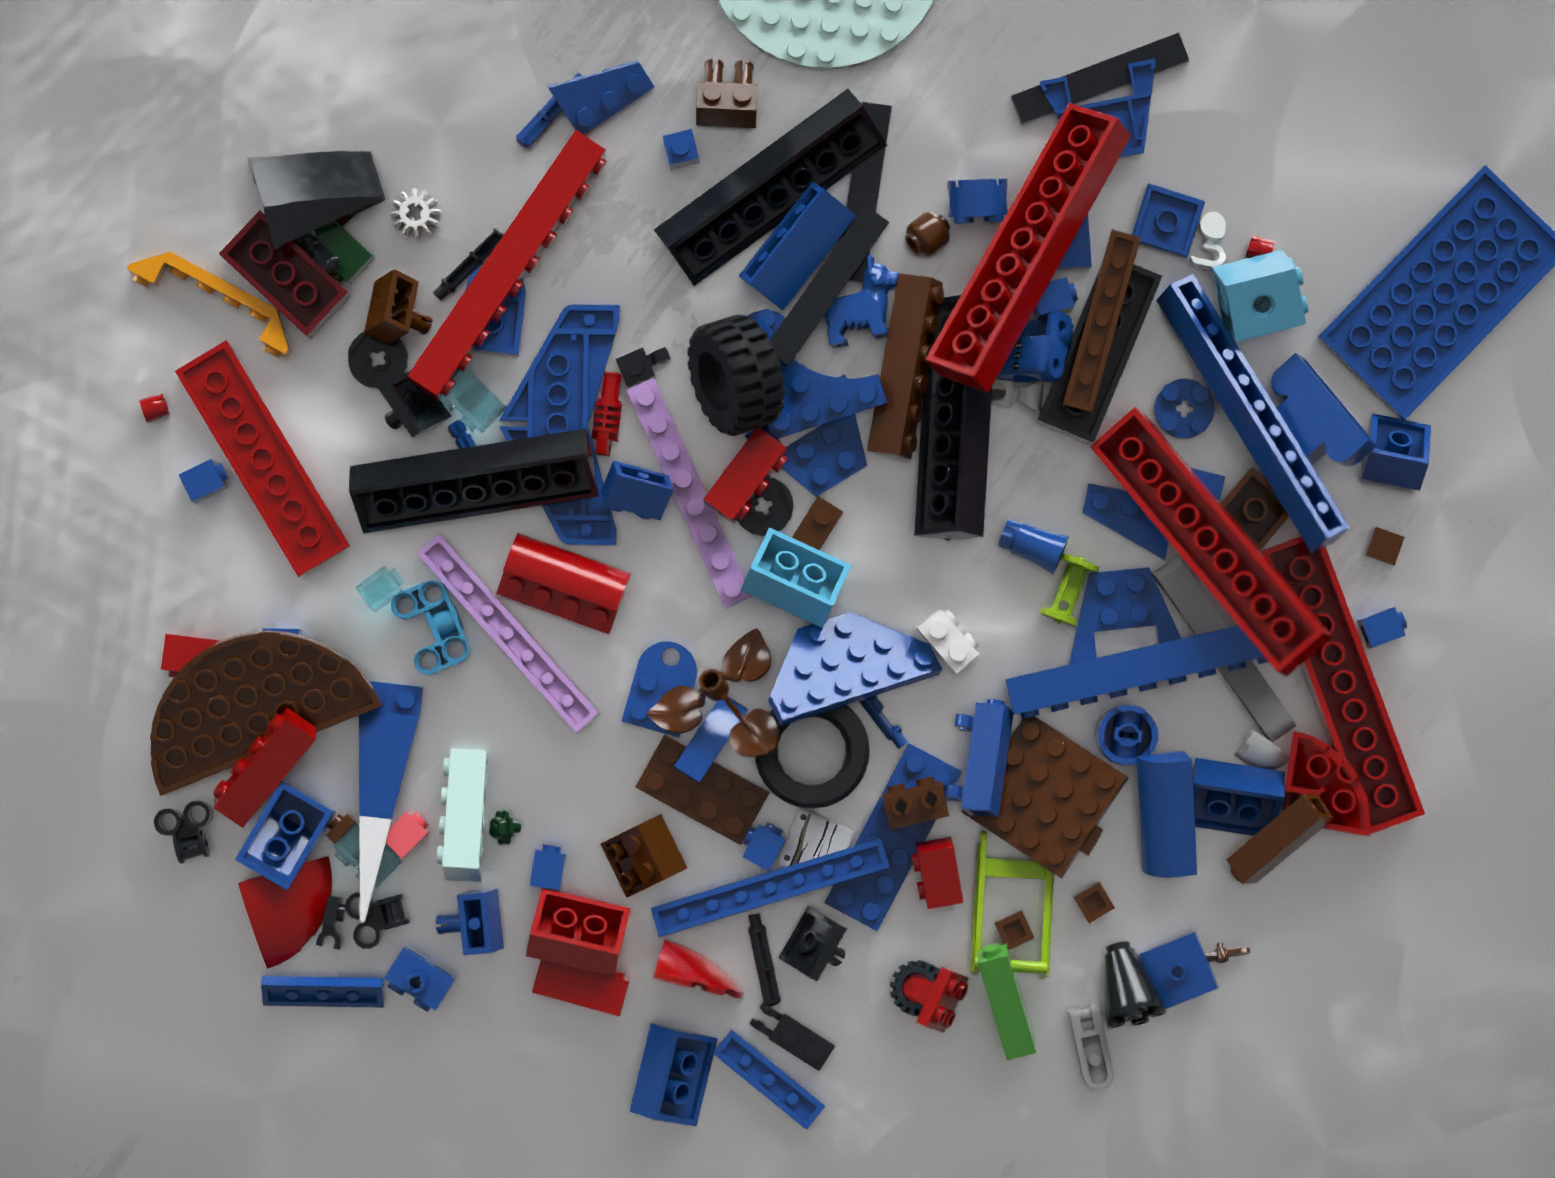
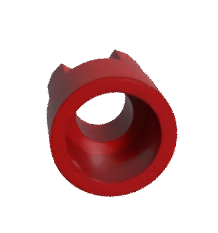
[1245,235,1275,258]
[139,394,170,423]

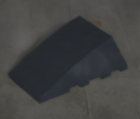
[247,151,385,253]

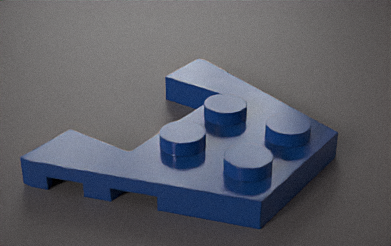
[1040,58,1156,158]
[745,374,867,497]
[1069,567,1181,664]

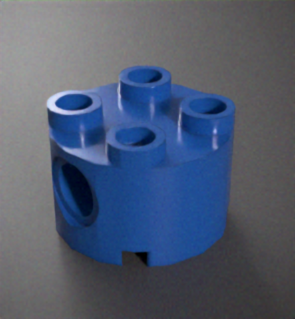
[947,178,1008,223]
[1096,705,1158,765]

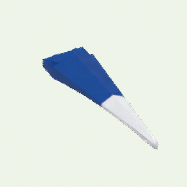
[359,681,424,923]

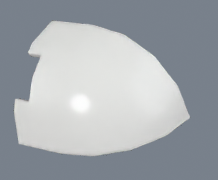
[1234,730,1289,770]

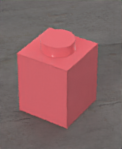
[386,811,430,859]

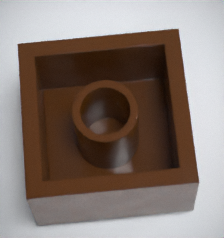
[1220,467,1289,551]

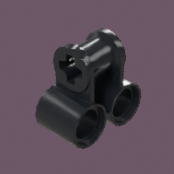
[154,801,214,864]
[345,892,410,949]

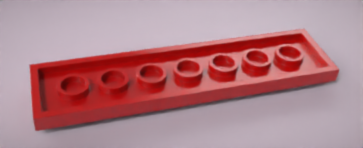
[175,340,350,577]

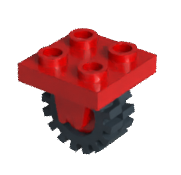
[890,960,969,1033]

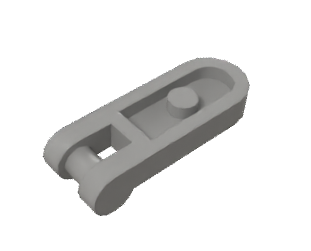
[1068,1003,1113,1090]

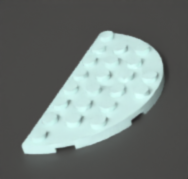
[718,0,934,70]

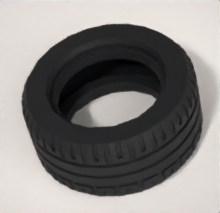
[755,705,869,808]

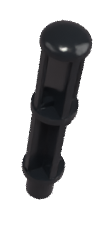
[433,228,504,301]
[293,233,341,274]
[748,913,781,1006]

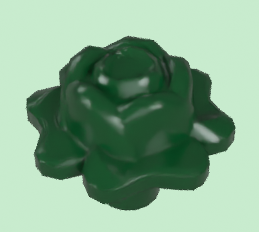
[489,810,521,845]

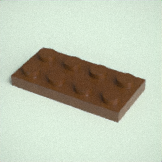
[635,735,770,845]

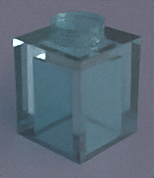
[355,566,404,613]

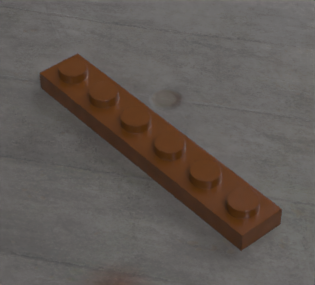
[1062,230,1141,413]

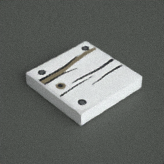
[777,807,855,886]

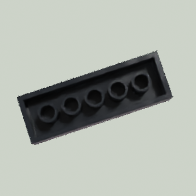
[1036,263,1162,445]

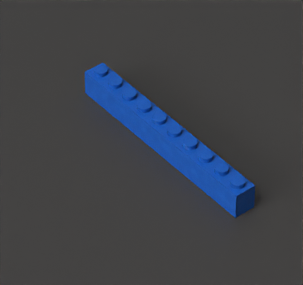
[1156,274,1350,553]
[1005,625,1269,719]

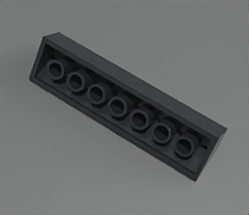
[654,89,888,286]
[914,295,992,539]
[349,429,599,533]

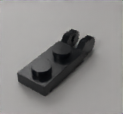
[749,1003,835,1071]

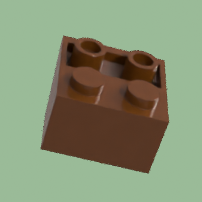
[601,814,687,898]

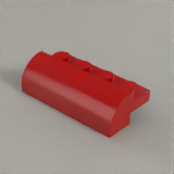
[496,533,631,634]

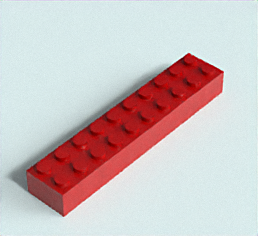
[926,103,1131,393]
[1090,407,1333,677]
[1261,536,1425,834]

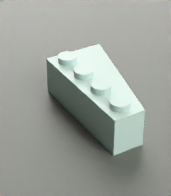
[437,749,488,882]

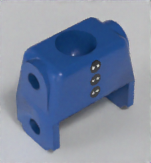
[997,311,1074,382]

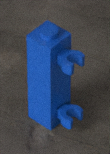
[945,699,1013,817]

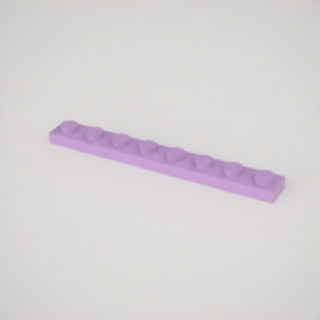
[626,378,753,609]
[417,534,599,733]

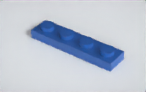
[261,976,385,1008]
[713,1029,825,1130]

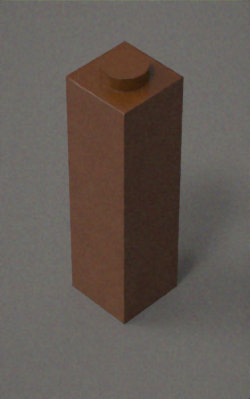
[1226,794,1334,884]

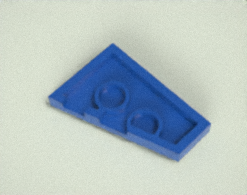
[547,60,655,135]
[1082,483,1169,561]

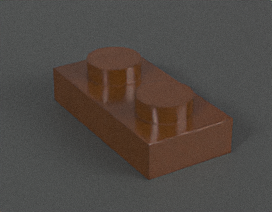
[792,496,843,550]

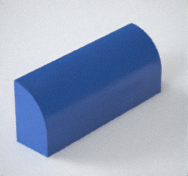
[739,181,856,311]
[1137,751,1197,878]

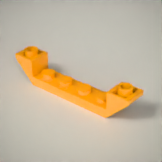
[127,252,292,358]

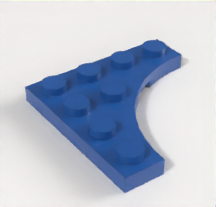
[754,316,888,440]

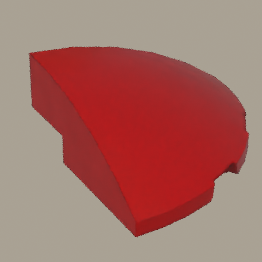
[1283,731,1371,837]
[238,856,332,969]
[653,939,744,998]

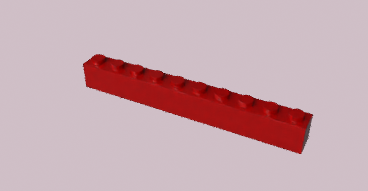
[407,130,607,401]

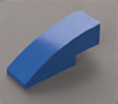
[674,697,748,784]

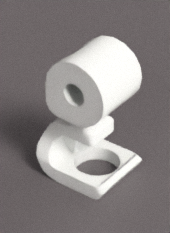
[1189,212,1226,271]
[991,379,1044,413]

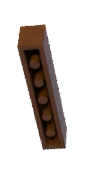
[867,273,944,460]

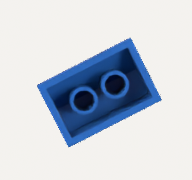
[1193,758,1285,836]
[629,1023,718,1126]

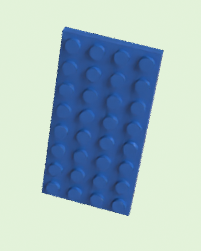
[1317,165,1555,421]

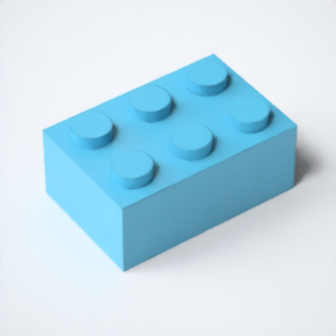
[740,527,851,628]

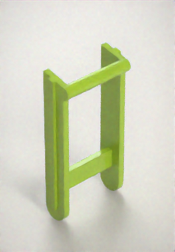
[970,831,1054,979]

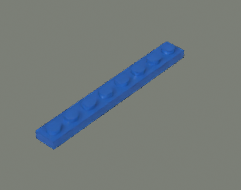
[651,838,891,937]

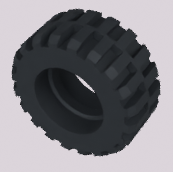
[687,314,785,436]

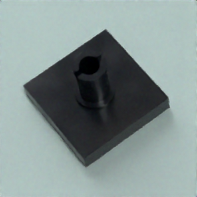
[378,371,452,438]
[779,906,847,982]

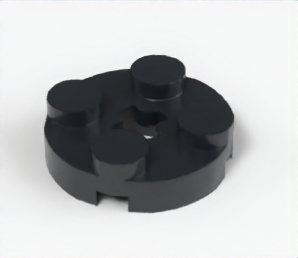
[348,332,409,389]
[737,477,794,536]

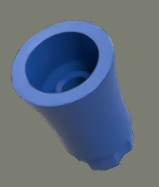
[998,519,1069,575]

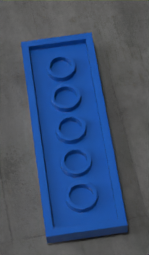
[824,743,962,931]

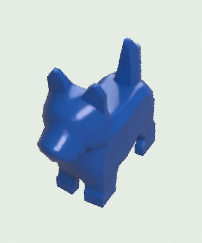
[824,254,899,349]

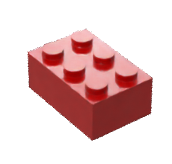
[526,888,631,977]

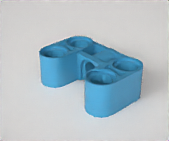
[391,580,471,675]

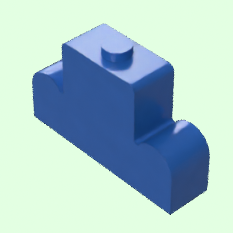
[1271,353,1377,467]

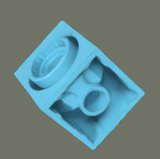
[1212,250,1309,342]

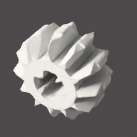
[390,188,442,240]

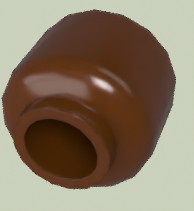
[905,212,950,257]

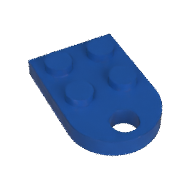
[466,267,526,357]
[621,641,697,738]

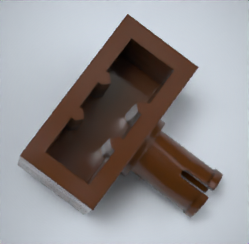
[364,269,433,344]

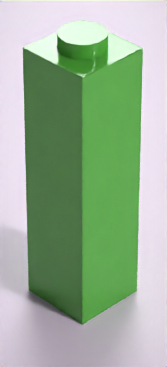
[977,944,1036,1060]

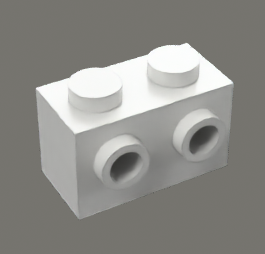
[916,609,979,674]

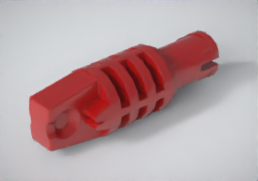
[591,372,622,456]

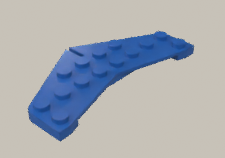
[499,304,620,546]

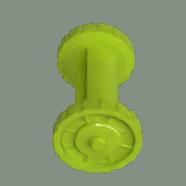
[1039,553,1099,627]

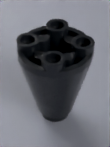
[1105,941,1166,1029]

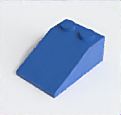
[235,781,336,890]

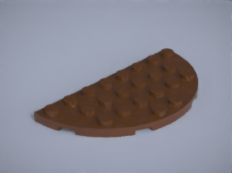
[150,631,382,796]

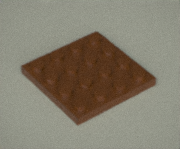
[961,716,1128,879]

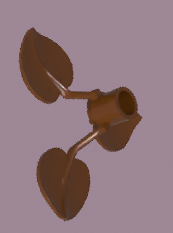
[647,628,779,757]

